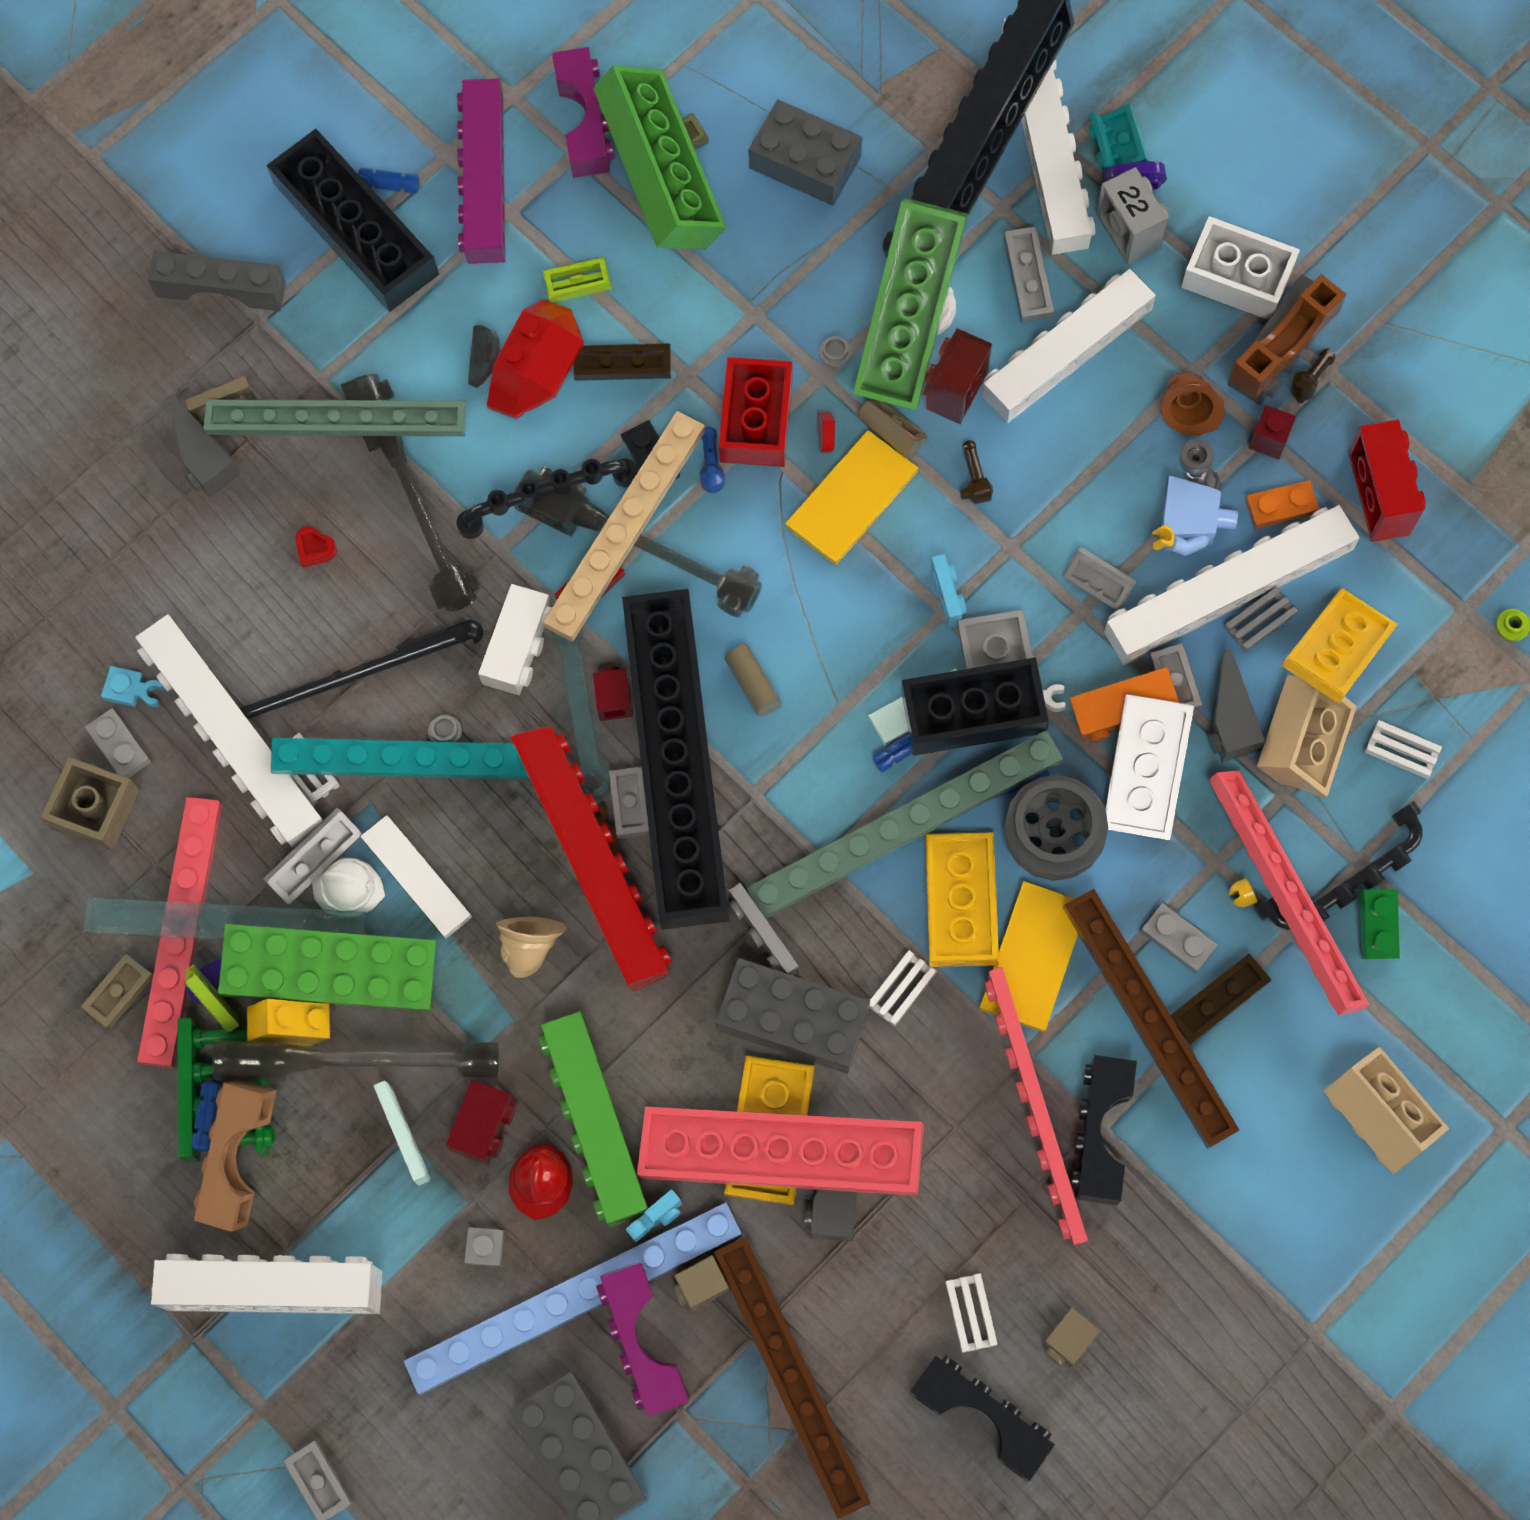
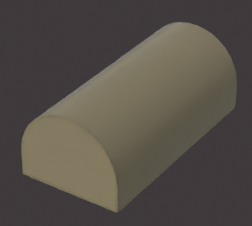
[858,399,928,459]
[725,643,781,716]

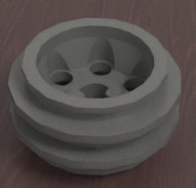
[1004,775,1109,881]

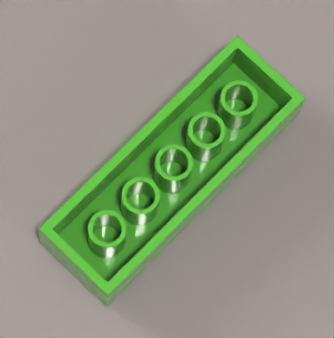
[593,65,727,250]
[853,198,968,410]
[218,924,437,1012]

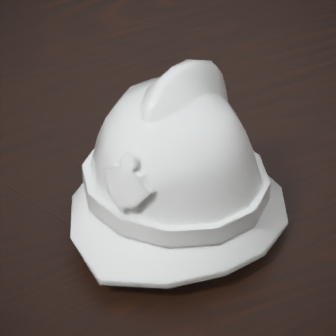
[312,858,385,918]

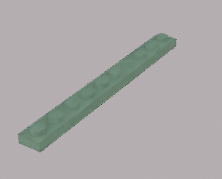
[746,730,1063,919]

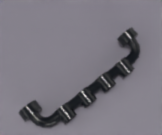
[456,458,638,539]
[1254,801,1423,930]

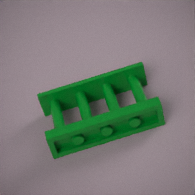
[177,1018,275,1163]

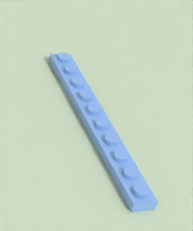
[404,1203,742,1395]

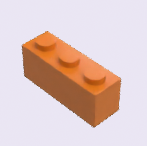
[1070,667,1179,743]

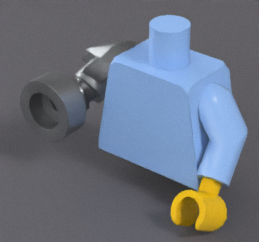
[1152,439,1238,556]

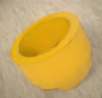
[1228,878,1258,908]

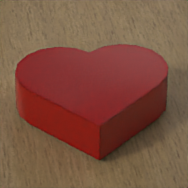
[817,411,835,453]
[295,526,337,568]

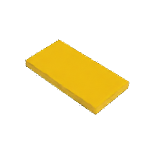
[785,430,919,566]
[1282,587,1398,704]
[925,833,999,967]
[979,881,1078,1033]
[724,1056,815,1206]

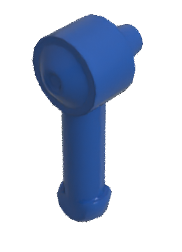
[700,427,725,493]

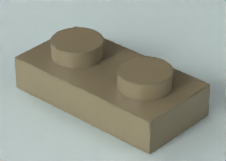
[185,376,256,423]
[81,954,153,1030]

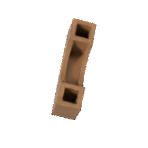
[194,1079,277,1232]

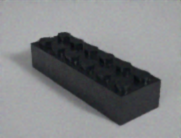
[266,129,439,313]

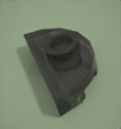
[468,325,500,388]

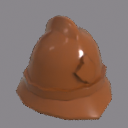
[1160,372,1225,436]

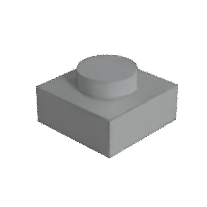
[465,1228,505,1267]

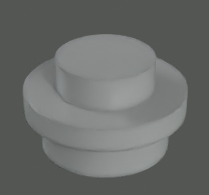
[819,336,851,368]
[428,715,462,742]

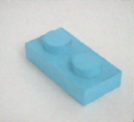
[931,554,966,629]

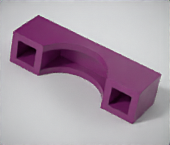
[552,47,614,178]
[596,1261,689,1417]

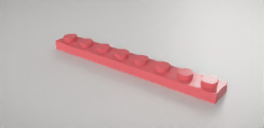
[1209,770,1370,1015]
[137,797,222,1068]
[984,968,1088,1246]

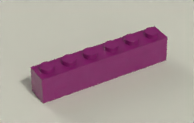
[457,78,505,264]

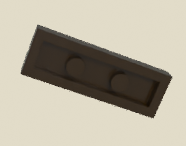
[574,344,671,381]
[1171,953,1272,1046]

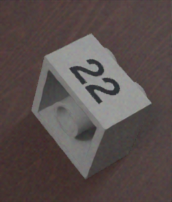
[1096,167,1169,265]

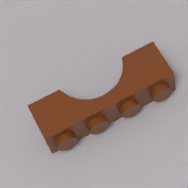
[1230,274,1346,399]

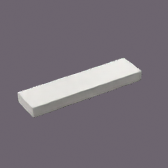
[361,815,472,939]

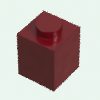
[1248,405,1296,460]
[593,666,633,721]

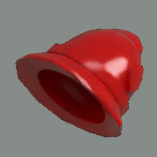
[509,1143,573,1220]

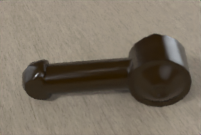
[1290,349,1336,403]
[960,440,993,504]

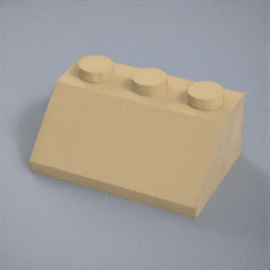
[1257,676,1357,797]
[1324,1046,1449,1175]

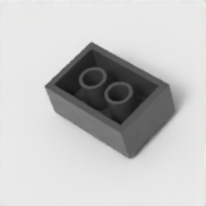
[748,99,862,206]

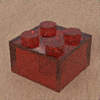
[923,328,992,425]

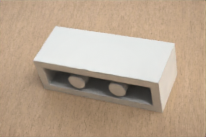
[478,584,552,696]

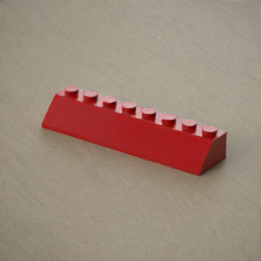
[511,726,673,992]

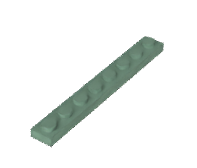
[203,400,467,437]

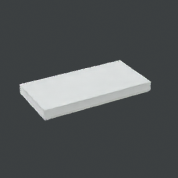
[1105,694,1194,840]

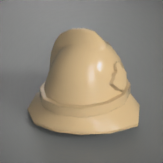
[496,916,566,978]

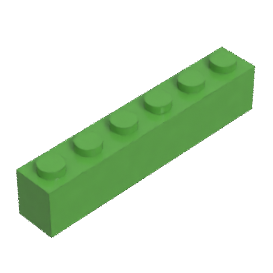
[538,1011,648,1228]

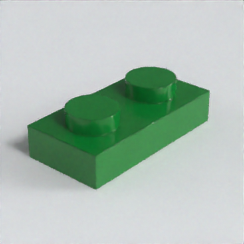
[1359,889,1400,959]

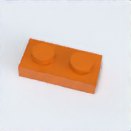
[1245,480,1320,530]

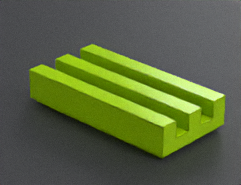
[543,257,612,303]
[184,964,239,1032]

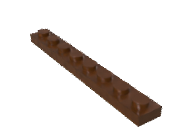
[1063,889,1239,1149]
[714,1237,871,1520]

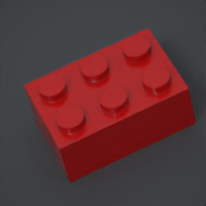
[719,357,793,467]
[1348,419,1426,542]

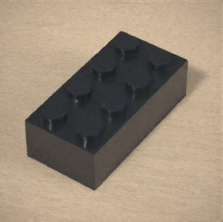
[901,657,1049,756]

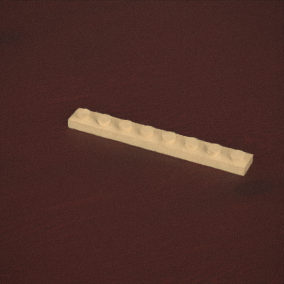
[543,411,706,642]

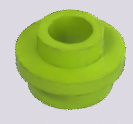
[1496,609,1530,642]

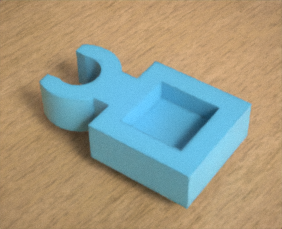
[101,666,165,707]
[626,1189,683,1242]

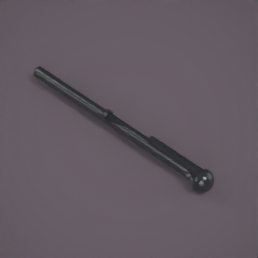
[239,619,483,719]

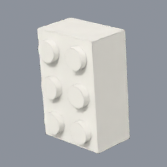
[1181,216,1300,320]

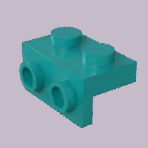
[1088,104,1150,170]

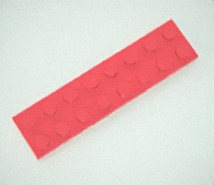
[637,1107,924,1196]

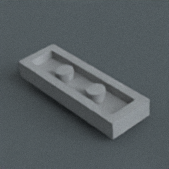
[1004,226,1054,322]
[263,808,362,905]
[727,883,799,976]

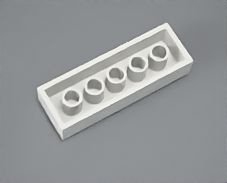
[151,1254,382,1314]

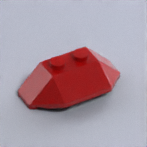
[486,299,584,419]

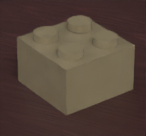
[40,757,140,851]

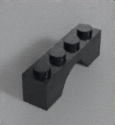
[1070,1055,1137,1206]
[909,1355,1055,1482]

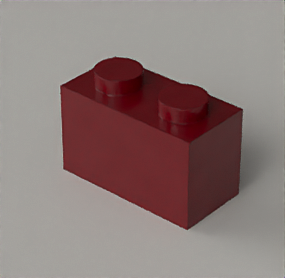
[445,1080,517,1165]

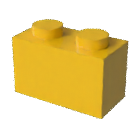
[247,999,330,1046]

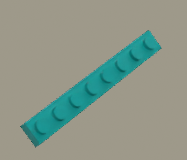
[271,738,530,780]

